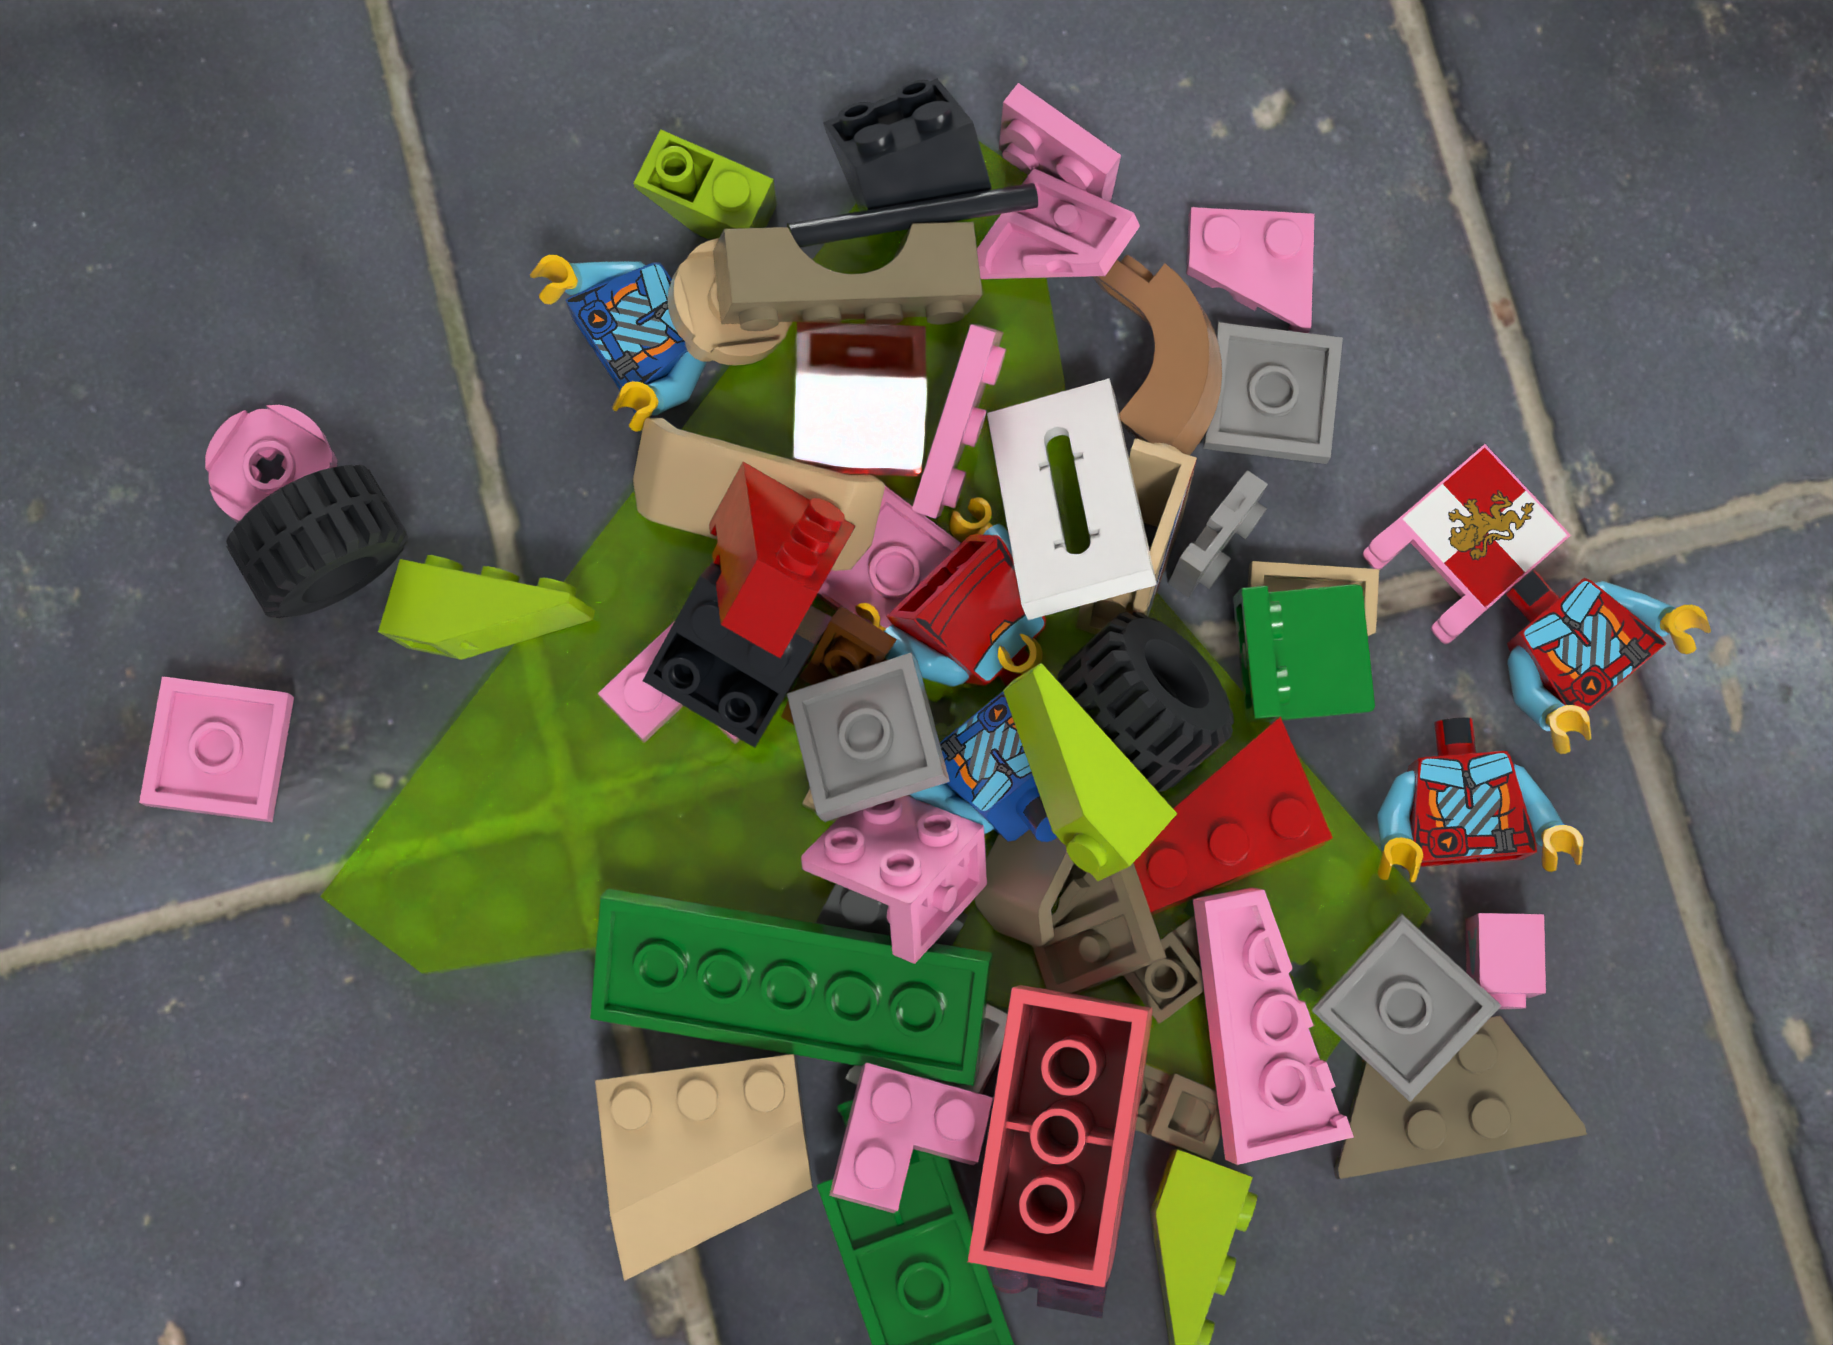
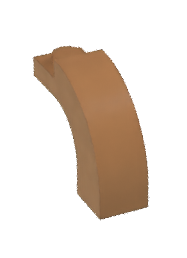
[1092,255,1222,455]

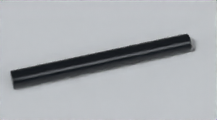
[787,183,1038,247]

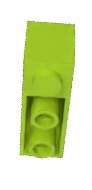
[378,555,596,660]
[1150,1149,1258,1345]

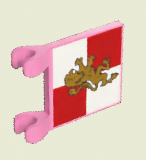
[1362,444,1571,644]

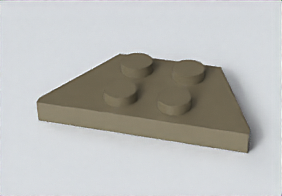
[1334,1016,1587,1179]

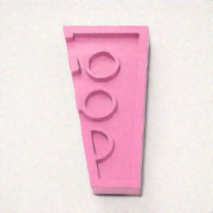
[1193,887,1354,1165]

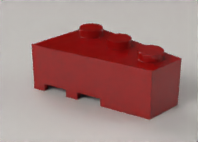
[709,462,856,658]
[1133,716,1333,916]

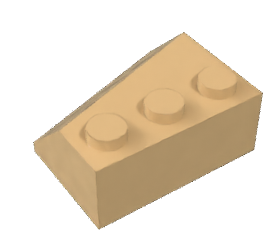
[595,1054,813,1281]

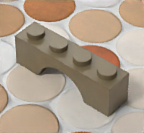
[713,222,983,331]

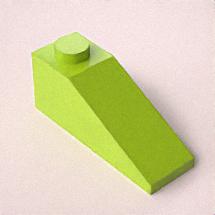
[1003,663,1177,881]

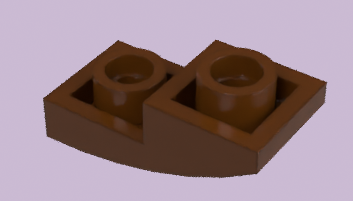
[781,606,897,725]

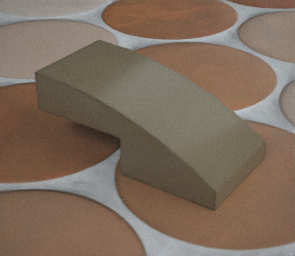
[1135,1063,1222,1160]

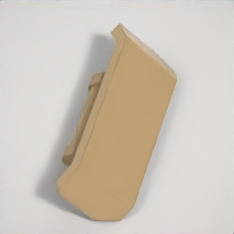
[633,418,885,571]

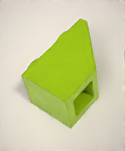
[633,129,777,240]

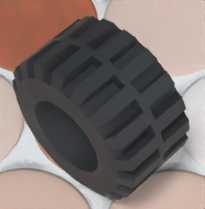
[226,465,408,618]
[1057,612,1234,792]

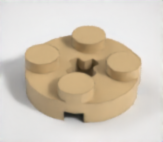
[668,238,792,365]

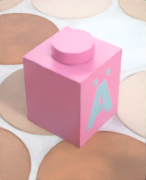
[1465,913,1546,1009]

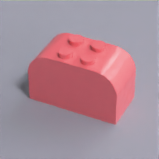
[968,985,1153,1287]

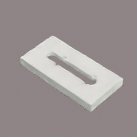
[987,379,1157,620]

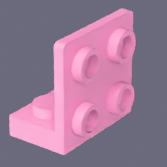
[801,796,987,964]

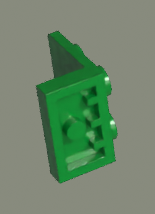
[1233,584,1375,724]

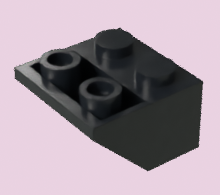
[823,78,992,211]
[642,561,832,748]

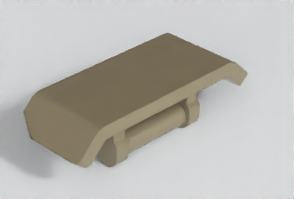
[975,829,1087,947]

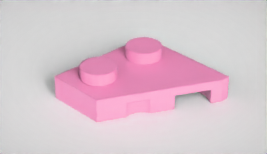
[977,168,1140,279]
[1187,207,1314,333]

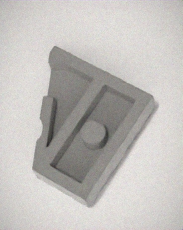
[1168,470,1268,598]

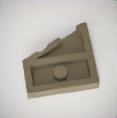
[1032,863,1166,994]

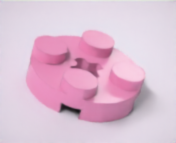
[205,405,337,523]

